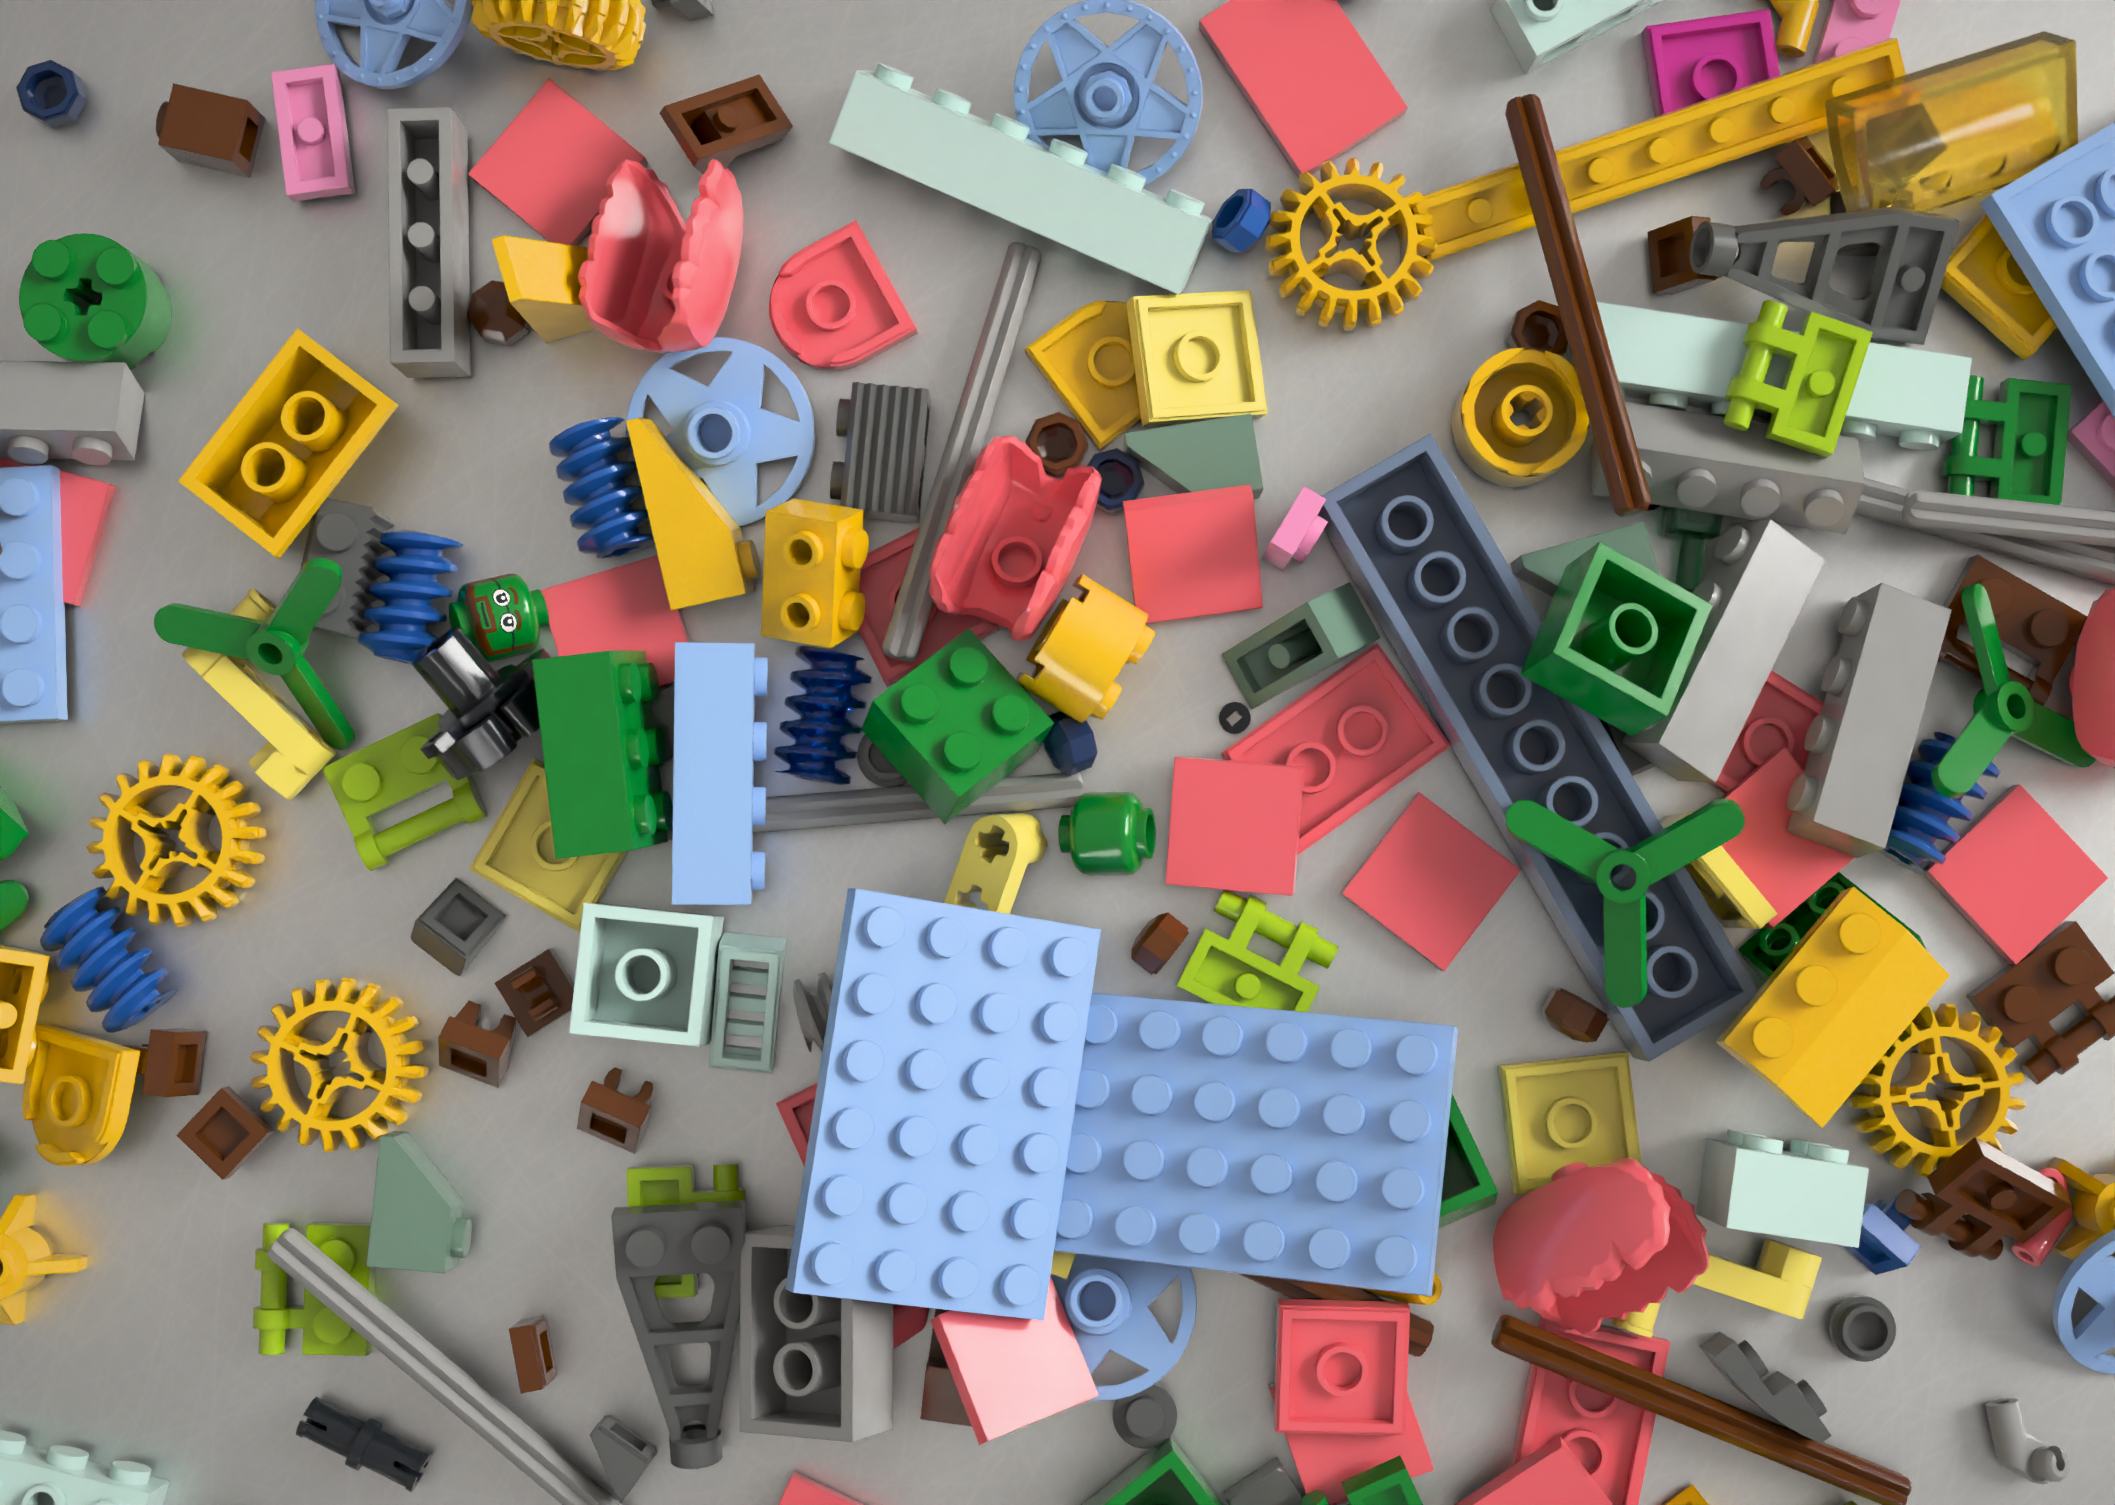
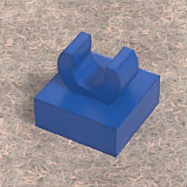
[1843,1194,1921,1275]

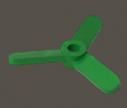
[154,558,355,750]
[1931,583,2097,799]
[1505,798,1745,1008]

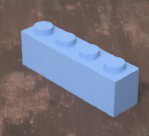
[672,642,768,905]

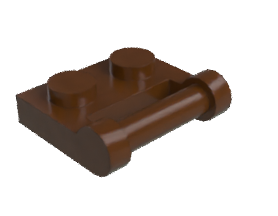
[1937,554,2088,706]

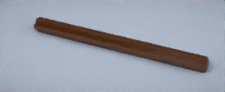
[1505,94,1651,517]
[1491,1315,1912,1505]

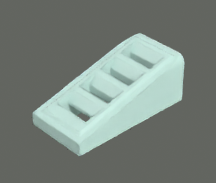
[709,933,786,1073]

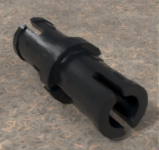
[295,1397,432,1492]

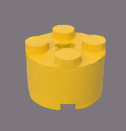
[1451,348,1589,488]
[1016,574,1156,723]

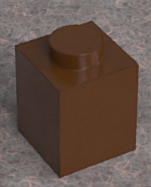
[156,83,265,178]

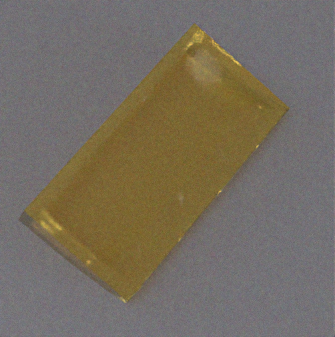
[1825,31,2078,212]

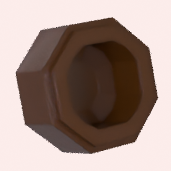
[468,280,531,346]
[1506,300,1568,357]
[1025,412,1089,478]
[1131,912,1189,975]
[1540,987,1609,1043]

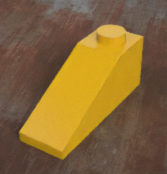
[491,235,596,344]
[626,418,761,610]

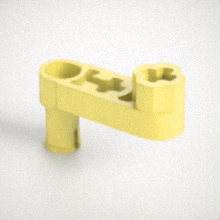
[181,588,336,801]
[944,813,1047,914]
[1612,1238,1822,1338]

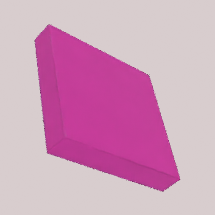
[1642,9,1780,117]

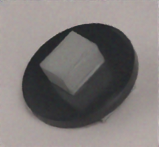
[1219,702,1251,734]

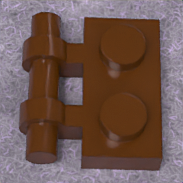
[1966,921,2115,1085]
[1895,1137,2072,1261]

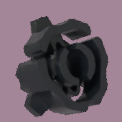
[411,627,550,780]

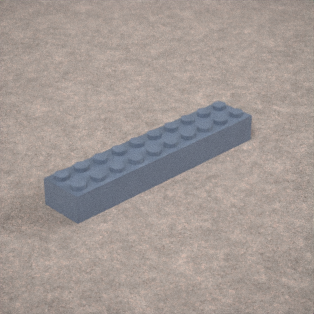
[1317,433,1758,1062]

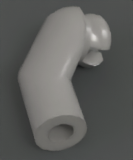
[1985,1398,2069,1484]

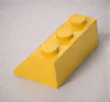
[178,328,399,559]
[1716,887,1950,1128]

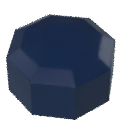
[16,60,87,128]
[1087,448,1145,514]
[1043,711,1098,776]

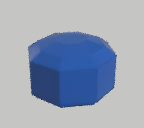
[1212,189,1271,253]

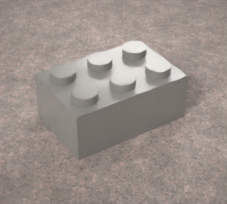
[740,1226,893,1442]

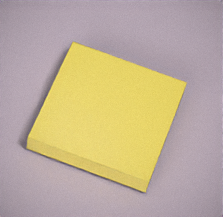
[1126,290,1268,427]
[469,758,629,932]
[1659,811,1778,929]
[1497,1051,1642,1194]

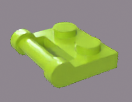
[322,713,487,871]

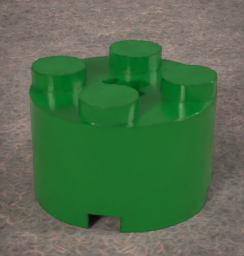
[19,233,172,370]

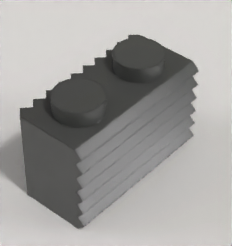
[830,382,931,523]
[300,498,395,640]

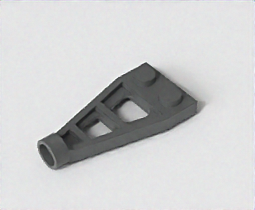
[1690,207,1960,345]
[611,1200,747,1469]

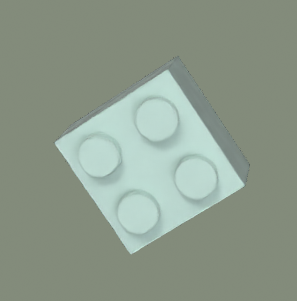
[569,903,724,1047]
[1696,1129,1869,1248]

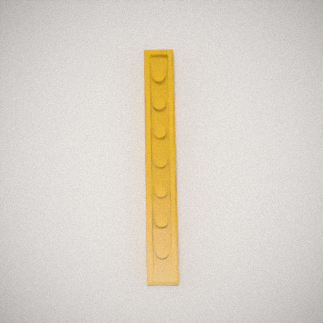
[1412,38,1912,261]

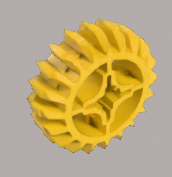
[471,0,646,72]
[1265,157,1437,331]
[86,754,267,927]
[250,977,429,1152]
[1846,1003,2026,1177]

